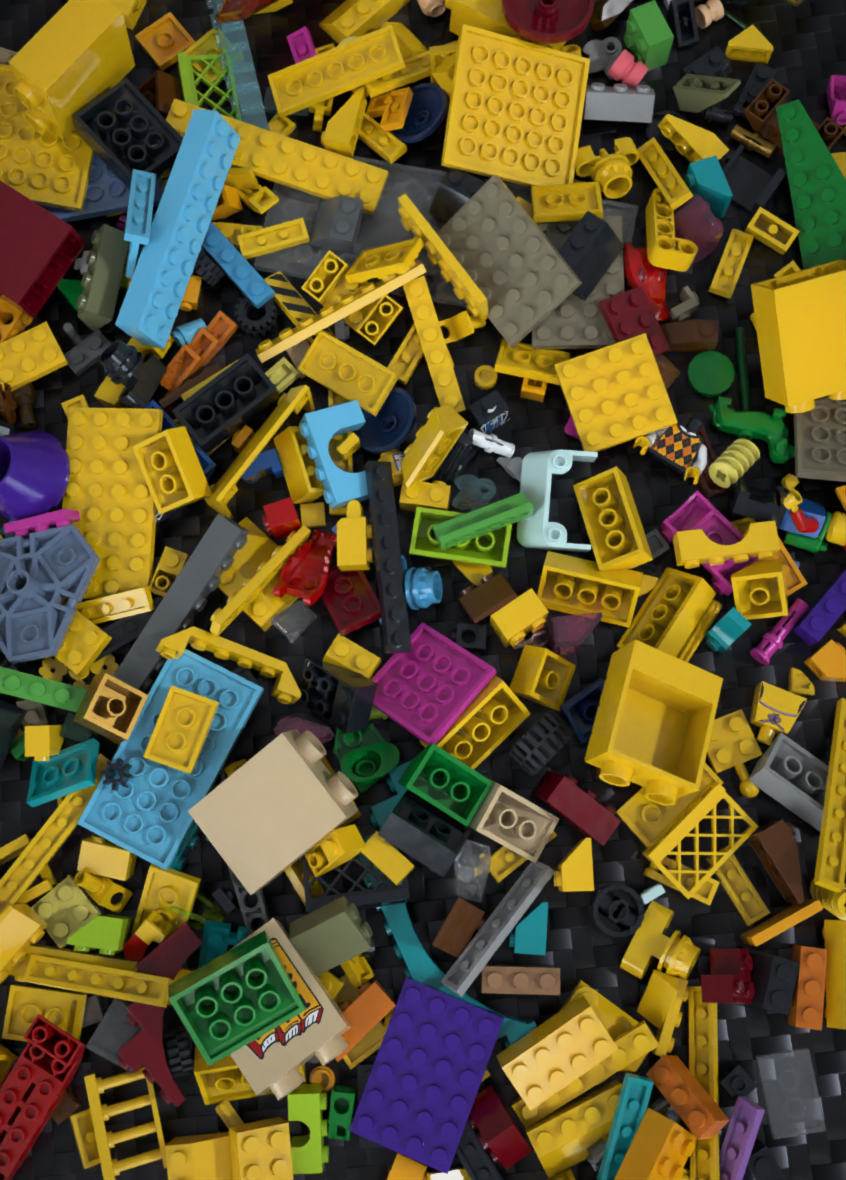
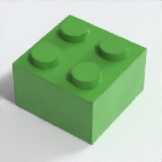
[623,0,674,71]

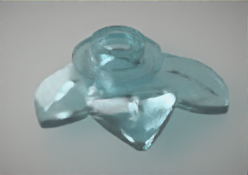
[452,474,496,511]

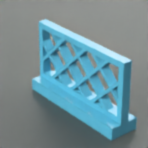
[124,169,156,278]

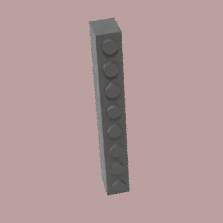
[113,514,249,693]

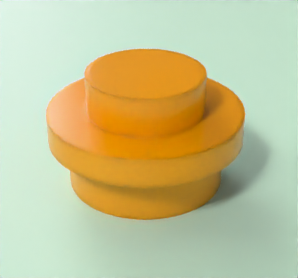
[309,1065,335,1093]

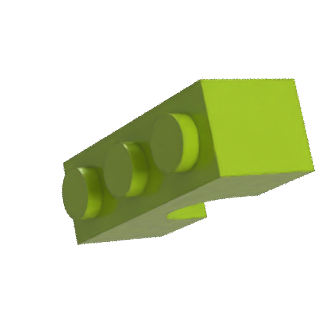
[288,1083,329,1174]

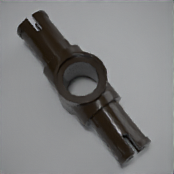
[11,382,37,428]

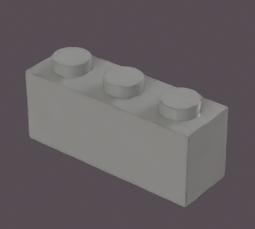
[583,82,655,123]

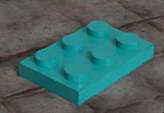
[26,738,99,807]

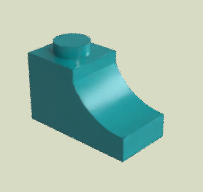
[704,607,752,653]

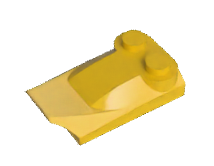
[559,980,648,1072]

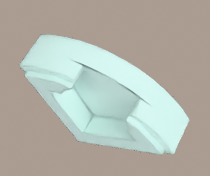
[639,884,665,905]

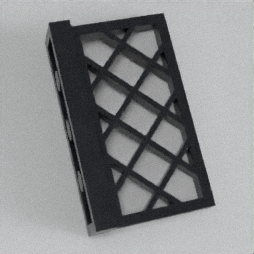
[301,845,411,914]

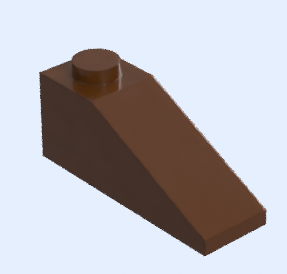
[659,319,718,353]

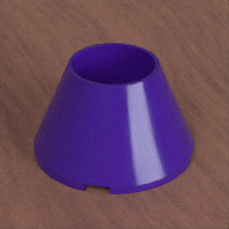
[0,431,70,521]

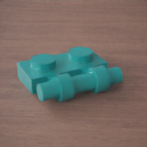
[198,920,248,968]

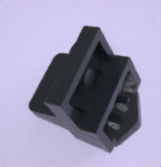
[429,430,481,482]

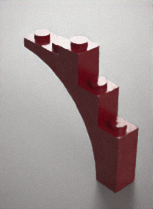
[117,922,202,1107]

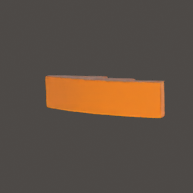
[160,310,239,392]

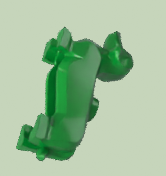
[709,396,795,464]

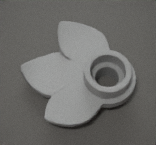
[582,37,622,80]

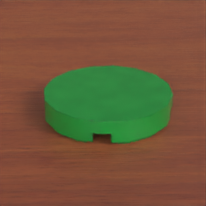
[686,351,735,397]

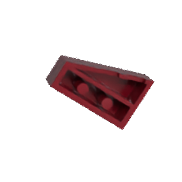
[531,770,621,846]

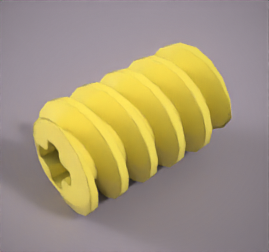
[709,439,760,488]

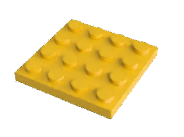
[554,333,678,452]

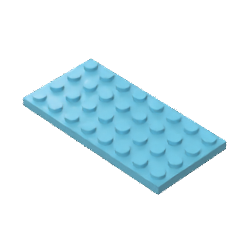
[77,649,264,870]

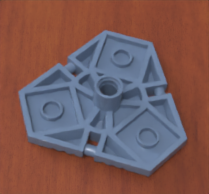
[0,524,101,664]

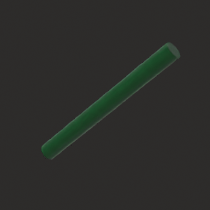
[735,327,751,411]

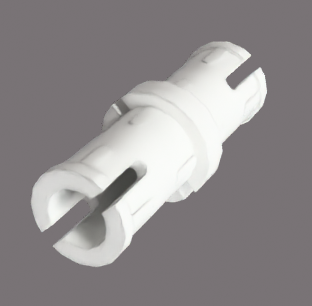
[468,428,515,458]

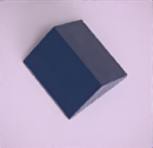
[560,677,605,744]

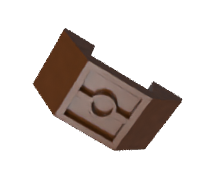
[744,79,846,156]

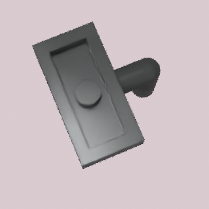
[63,323,111,376]

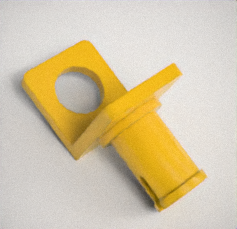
[439,311,486,344]
[74,870,133,913]

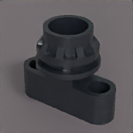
[99,340,167,409]

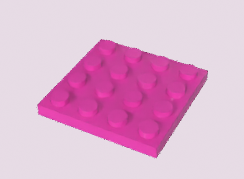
[371,622,497,745]

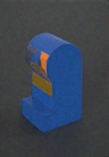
[241,448,284,484]

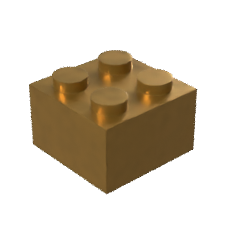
[73,672,149,742]

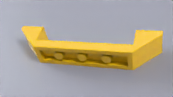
[155,626,301,704]

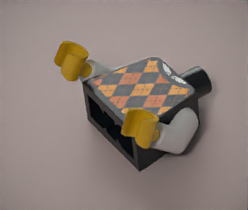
[633,417,707,484]

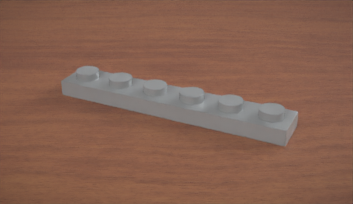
[440,861,555,997]

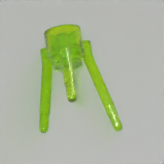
[170,891,225,930]

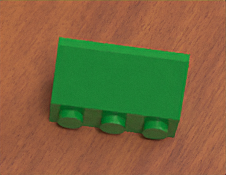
[398,742,494,827]

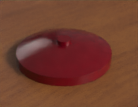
[502,0,594,44]

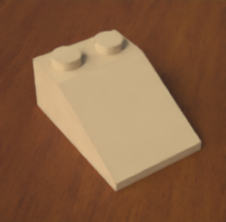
[468,779,559,863]

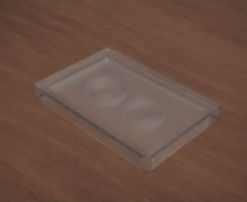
[756,1047,826,1140]

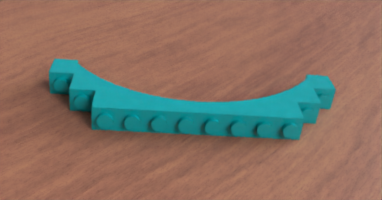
[356,760,537,1048]

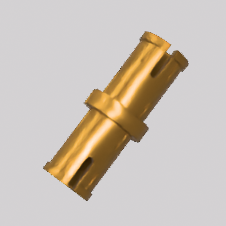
[730,124,776,159]

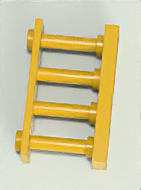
[84,1066,169,1180]

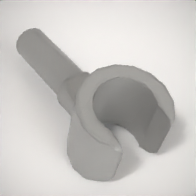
[514,630,549,650]

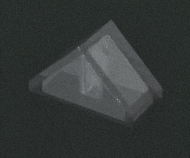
[270,600,317,643]

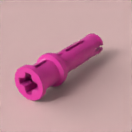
[750,598,809,665]

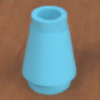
[171,318,207,348]

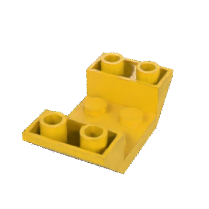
[301,250,403,345]

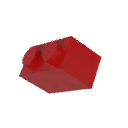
[261,497,302,541]

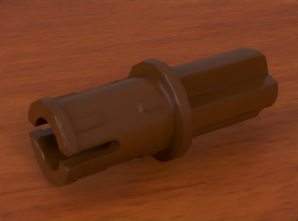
[0,383,17,424]

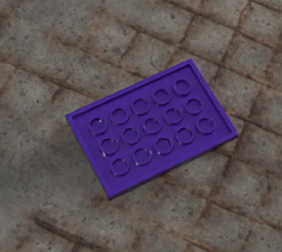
[349,976,505,1174]

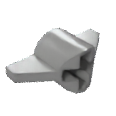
[496,457,523,482]

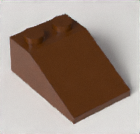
[747,819,804,904]
[432,896,487,958]

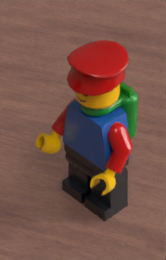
[732,473,846,553]

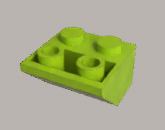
[66,914,135,955]

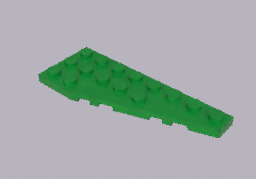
[776,99,846,269]

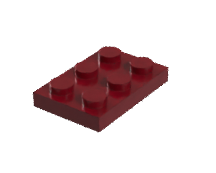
[598,286,670,357]
[321,566,381,637]

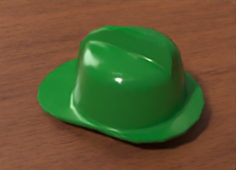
[340,741,400,786]

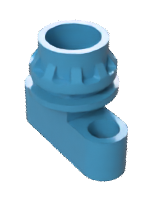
[379,555,443,625]

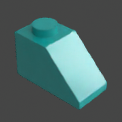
[509,902,548,955]

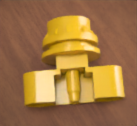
[575,137,639,199]
[620,901,701,980]

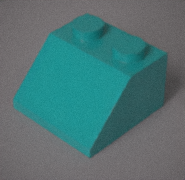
[684,155,733,219]

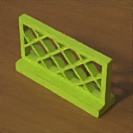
[177,52,242,121]

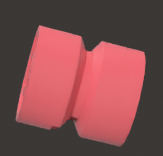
[607,49,649,88]

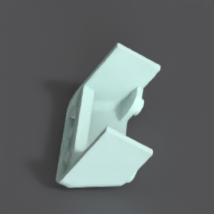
[516,450,598,552]

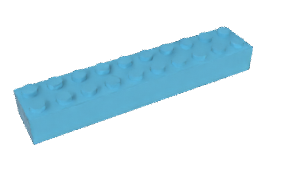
[115,109,241,349]

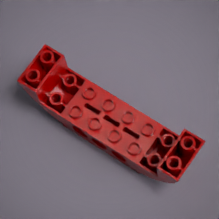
[0,1014,85,1180]

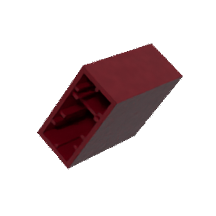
[0,180,86,319]

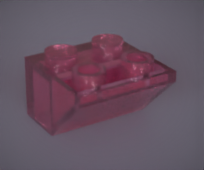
[674,194,724,265]

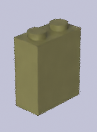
[289,896,373,976]

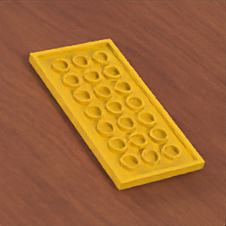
[62,407,163,599]

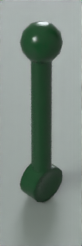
[722,4,751,30]

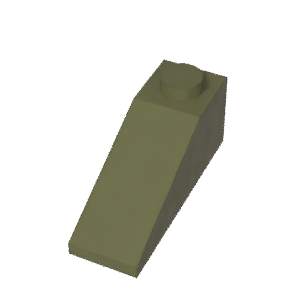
[673,74,741,113]

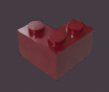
[701,948,755,1004]
[468,1085,533,1170]

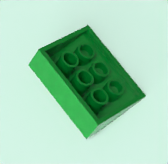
[168,930,306,1066]

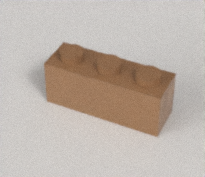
[481,964,560,995]

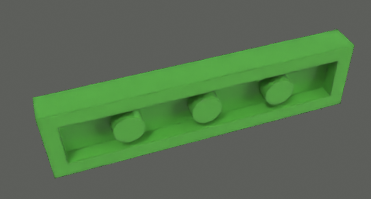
[432,492,534,551]

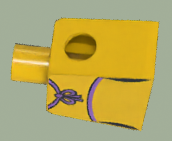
[750,681,807,745]

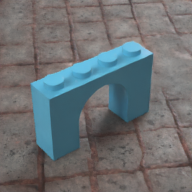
[299,400,369,510]

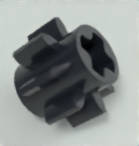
[100,758,135,791]

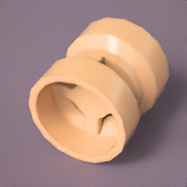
[695,0,724,29]

